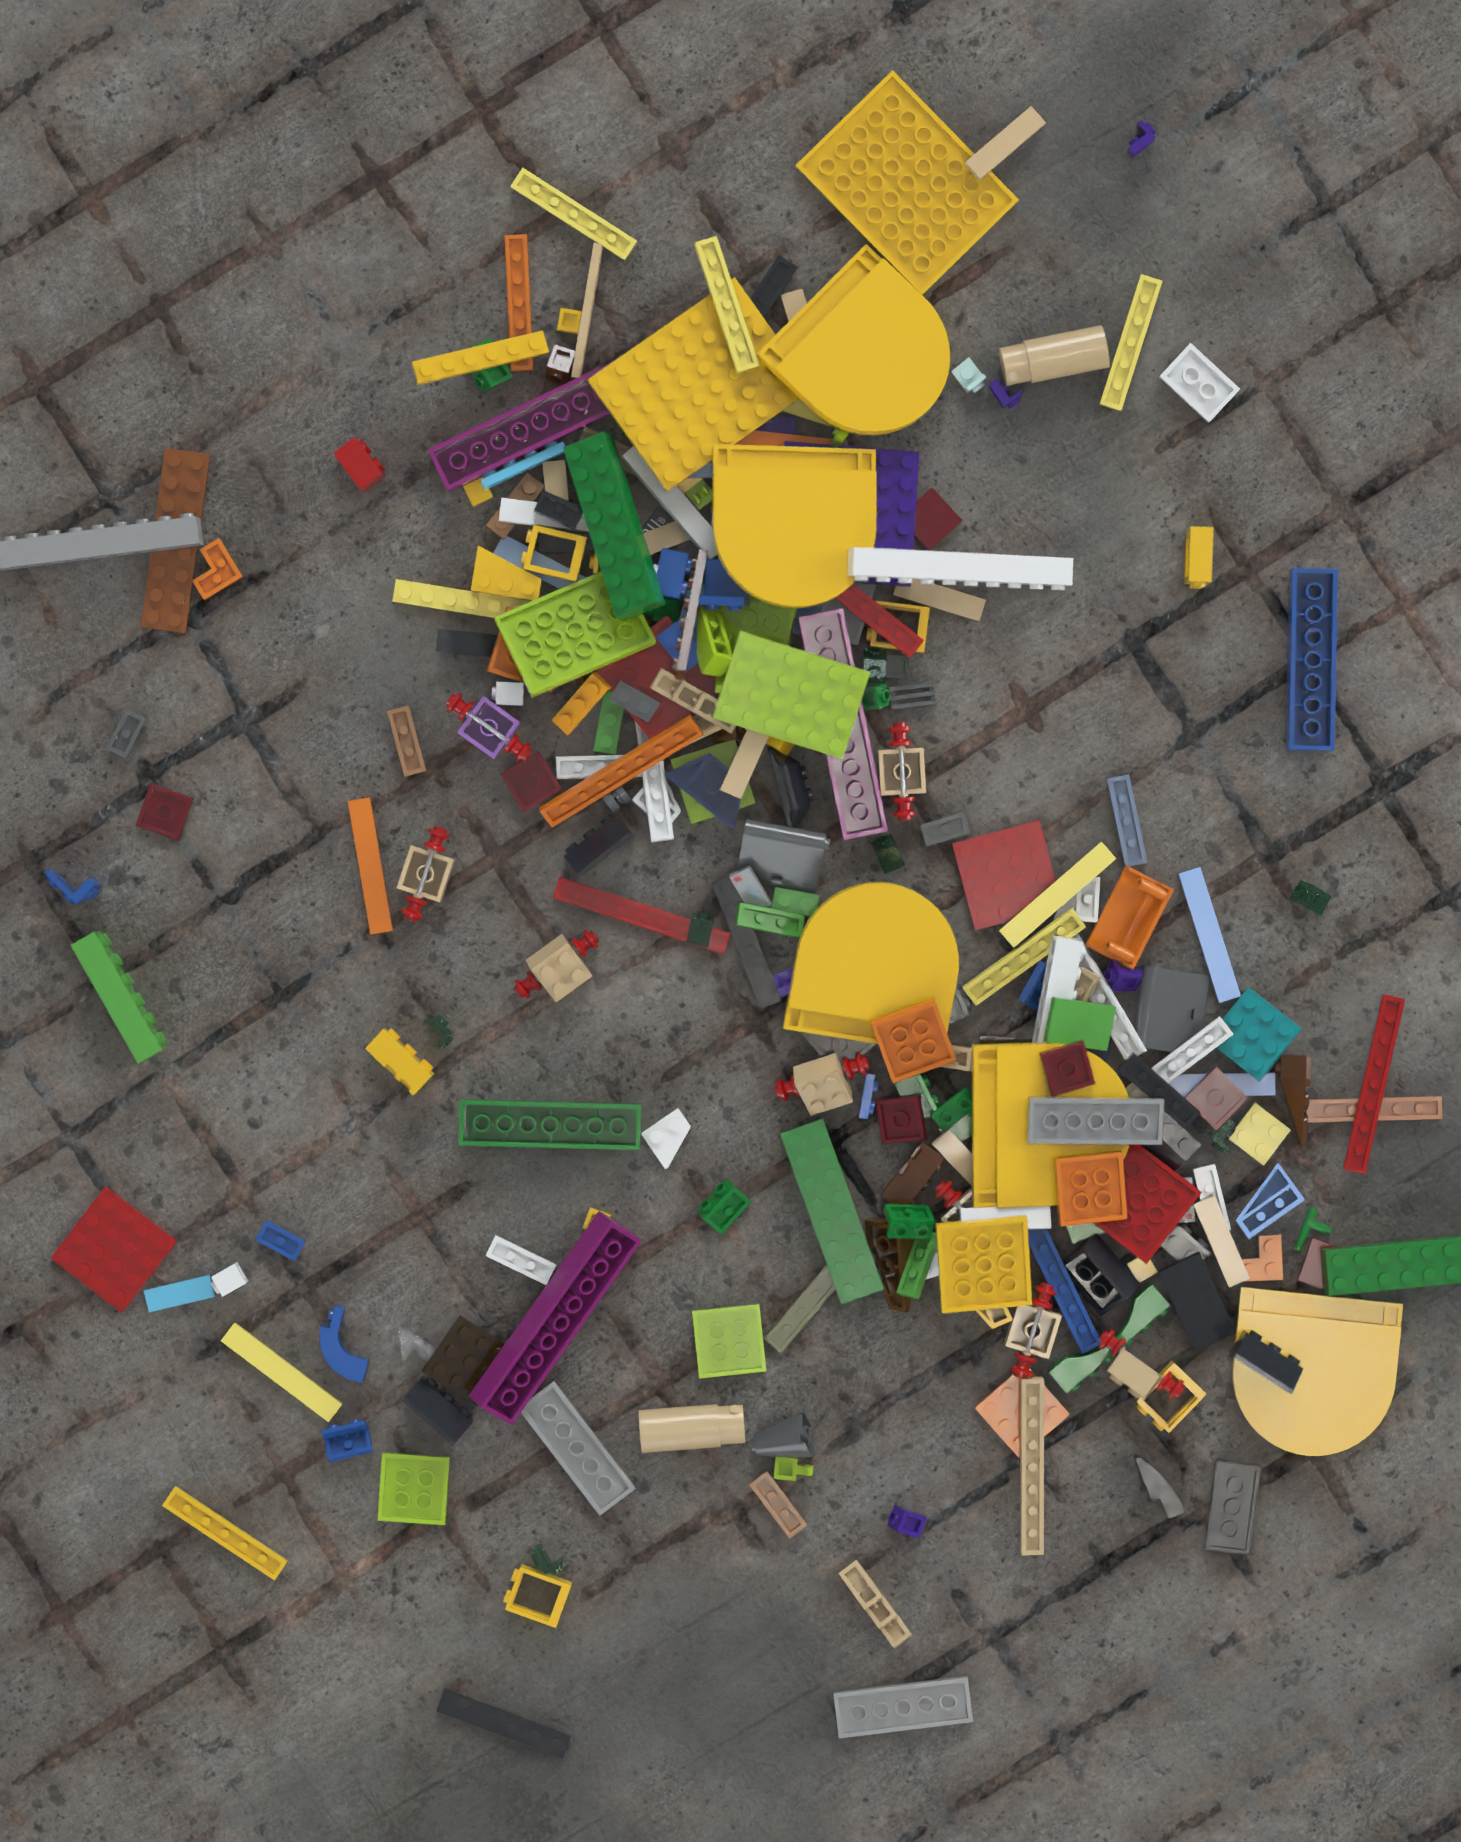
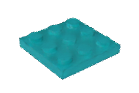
[1216,987,1302,1082]

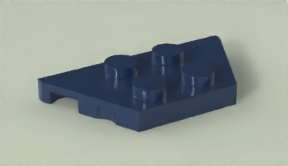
[665,753,741,830]

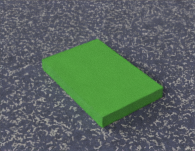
[1043,997,1116,1051]

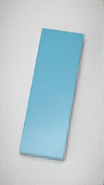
[144,1274,216,1312]

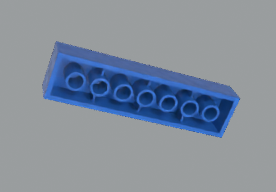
[1286,568,1338,751]

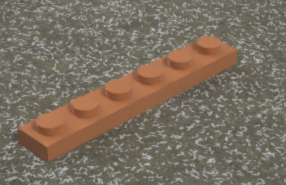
[1305,1096,1442,1122]

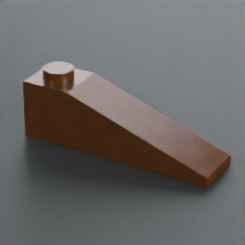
[1274,1054,1311,1146]
[865,1217,915,1312]

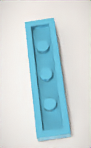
[480,441,565,491]

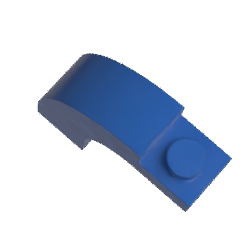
[319,1304,370,1383]

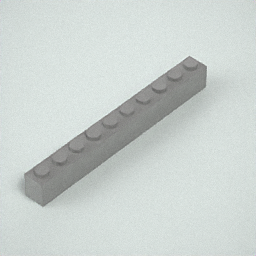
[0,513,204,571]

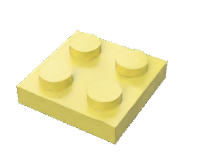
[1227,1102,1291,1166]

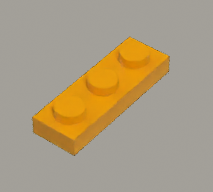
[552,671,611,736]

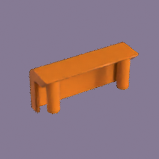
[1085,865,1174,970]

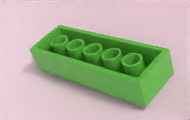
[71,931,168,1064]

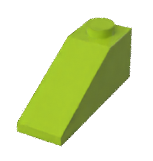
[697,605,732,677]

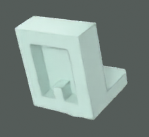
[951,358,986,394]

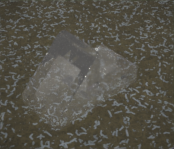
[398,1325,436,1362]

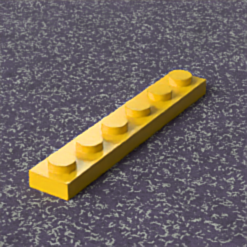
[412,330,549,385]
[162,1486,288,1580]

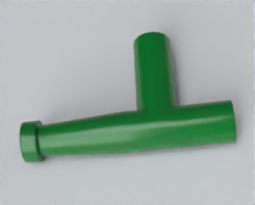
[1293,1207,1332,1251]

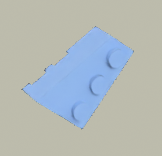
[1235,1163,1305,1240]

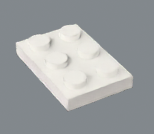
[1159,343,1240,423]

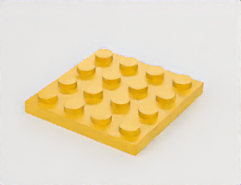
[936,1215,1032,1313]

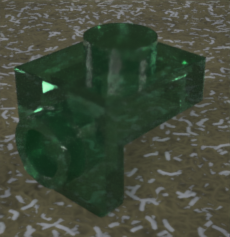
[863,647,886,684]
[871,834,905,874]
[1290,880,1332,916]
[686,911,715,947]
[426,1014,454,1050]
[531,1543,566,1575]

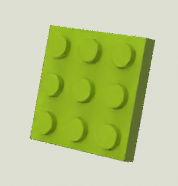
[671,740,756,824]
[692,1303,766,1379]
[377,1452,450,1525]

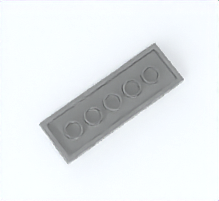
[1027,1097,1164,1145]
[521,1380,636,1516]
[833,1676,973,1738]

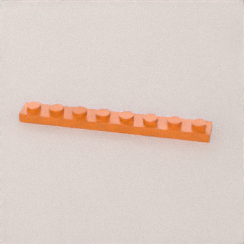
[539,714,703,828]

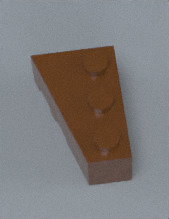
[881,1141,945,1205]

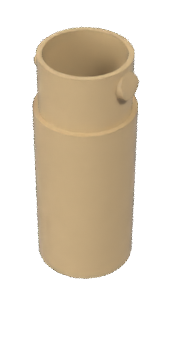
[999,325,1110,386]
[639,1404,745,1453]

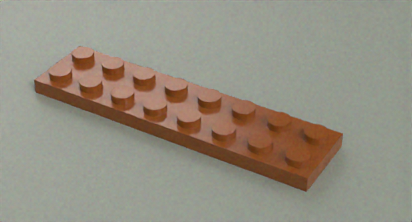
[141,448,211,634]

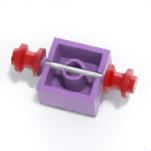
[445,693,532,762]

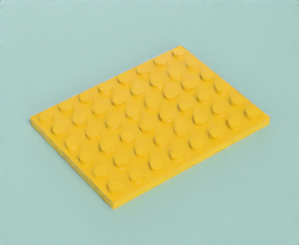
[795,70,1019,295]
[587,277,800,492]

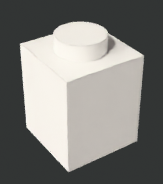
[492,682,525,706]
[211,1262,248,1297]

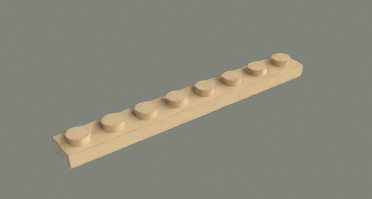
[1020,1377,1044,1556]

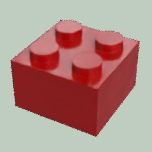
[333,437,386,493]

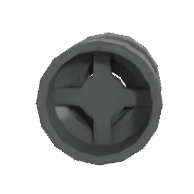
[602,786,632,813]

